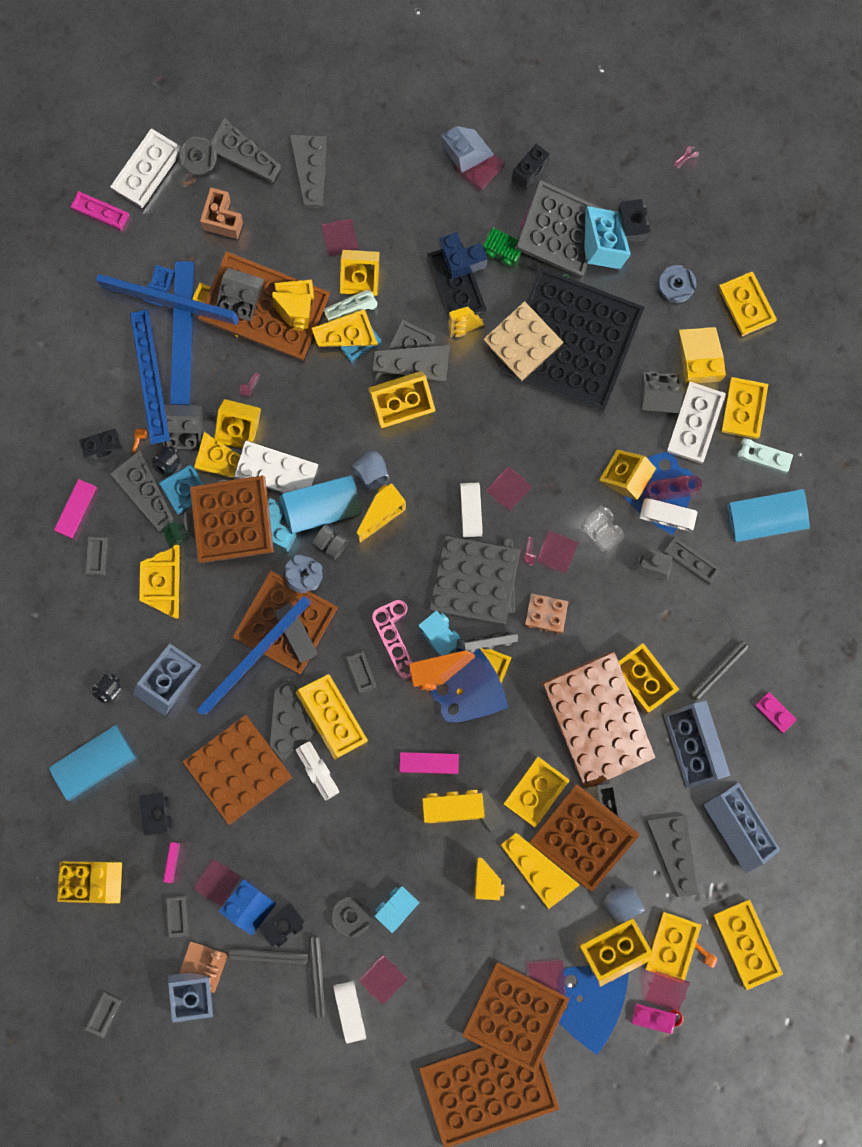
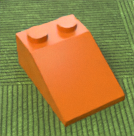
[409,651,475,691]

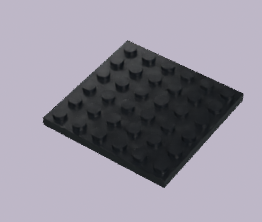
[499,267,645,412]

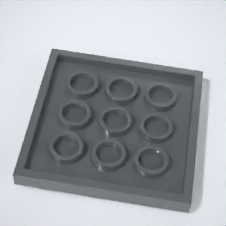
[515,180,603,278]
[430,536,521,625]

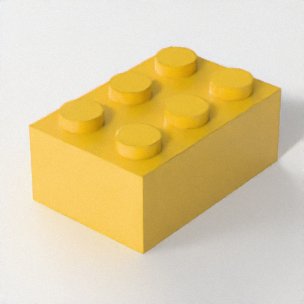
[368,371,435,428]
[618,643,679,715]
[423,790,484,823]
[580,918,653,987]

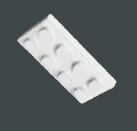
[110,129,181,208]
[666,382,726,464]
[234,441,318,493]

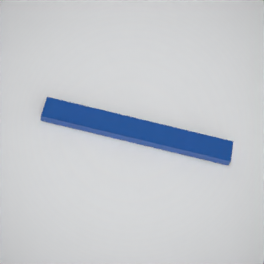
[170,262,195,405]
[96,274,239,325]
[130,309,170,444]
[197,596,312,715]

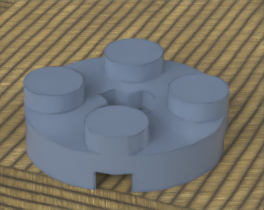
[658,265,696,303]
[284,555,323,593]

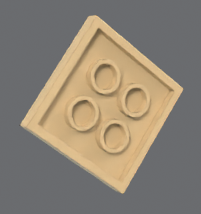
[483,302,563,382]

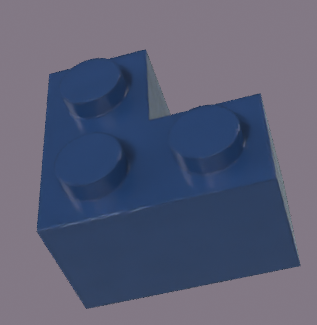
[439,232,488,279]

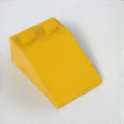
[678,327,726,385]
[357,483,406,542]

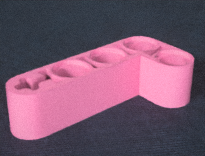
[372,600,412,680]

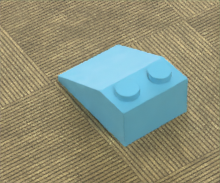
[584,206,631,269]

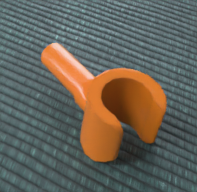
[130,428,147,454]
[695,943,717,968]

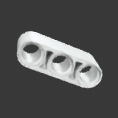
[460,482,482,537]
[640,499,698,531]
[334,981,366,1044]

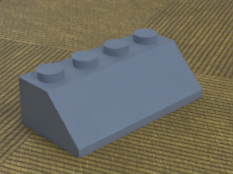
[663,701,731,788]
[704,783,780,873]

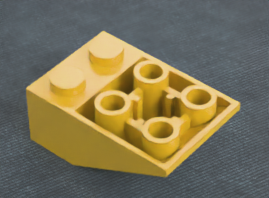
[57,861,122,903]

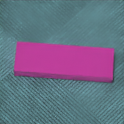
[70,191,129,231]
[54,479,97,539]
[400,752,459,774]

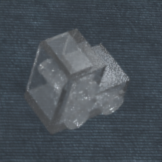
[580,505,625,555]

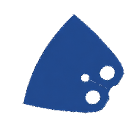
[624,452,695,535]
[430,648,508,722]
[557,966,629,1055]

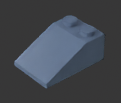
[133,644,201,716]

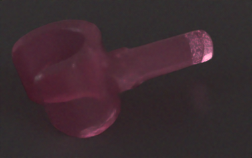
[674,146,699,167]
[240,373,259,396]
[524,537,537,565]

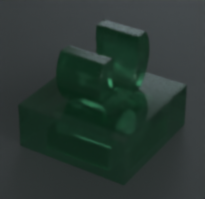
[162,522,188,548]

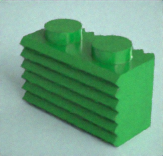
[483,227,522,267]

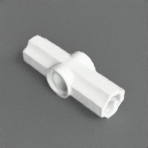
[296,741,339,801]

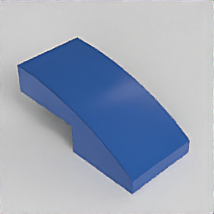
[144,265,175,306]

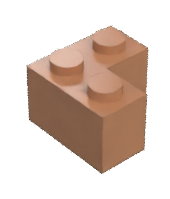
[200,188,243,239]

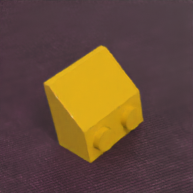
[340,250,380,296]
[273,292,311,331]
[215,399,261,449]
[599,449,656,500]
[474,858,504,900]

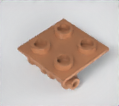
[525,593,568,634]
[179,941,228,993]

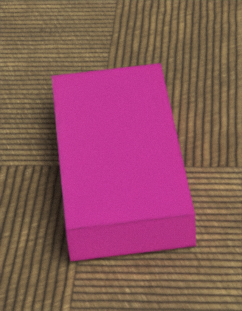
[163,842,180,883]

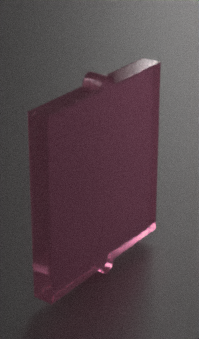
[322,219,358,256]
[487,466,532,511]
[537,531,578,573]
[194,859,240,907]
[360,956,407,1005]
[528,961,567,995]
[645,970,690,1011]

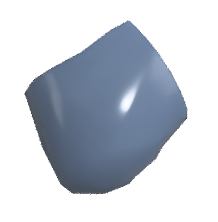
[351,450,389,492]
[603,886,645,925]

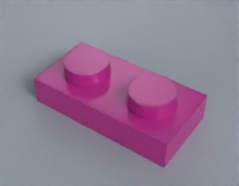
[755,692,797,734]
[632,1004,676,1034]

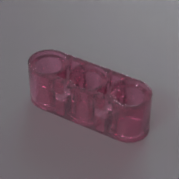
[645,475,702,501]

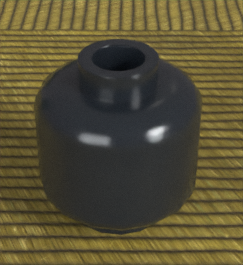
[152,446,181,475]
[92,673,121,703]

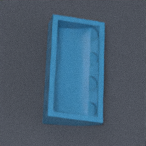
[279,475,361,534]
[727,489,810,542]
[49,725,137,801]

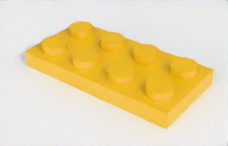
[296,674,368,760]
[713,899,783,990]

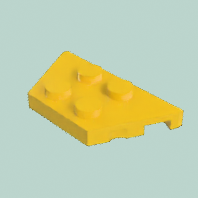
[139,545,180,619]

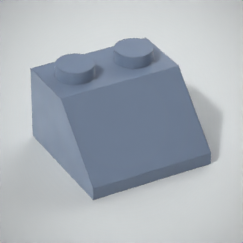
[441,126,493,173]
[168,973,213,1023]

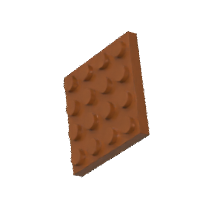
[190,475,274,563]
[233,571,338,675]
[183,715,293,825]
[530,784,640,892]
[462,962,570,1074]

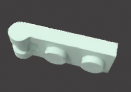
[324,290,377,322]
[737,438,793,474]

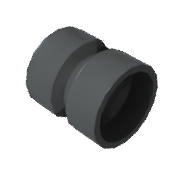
[312,524,348,560]

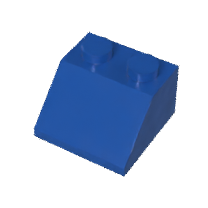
[219,879,277,935]

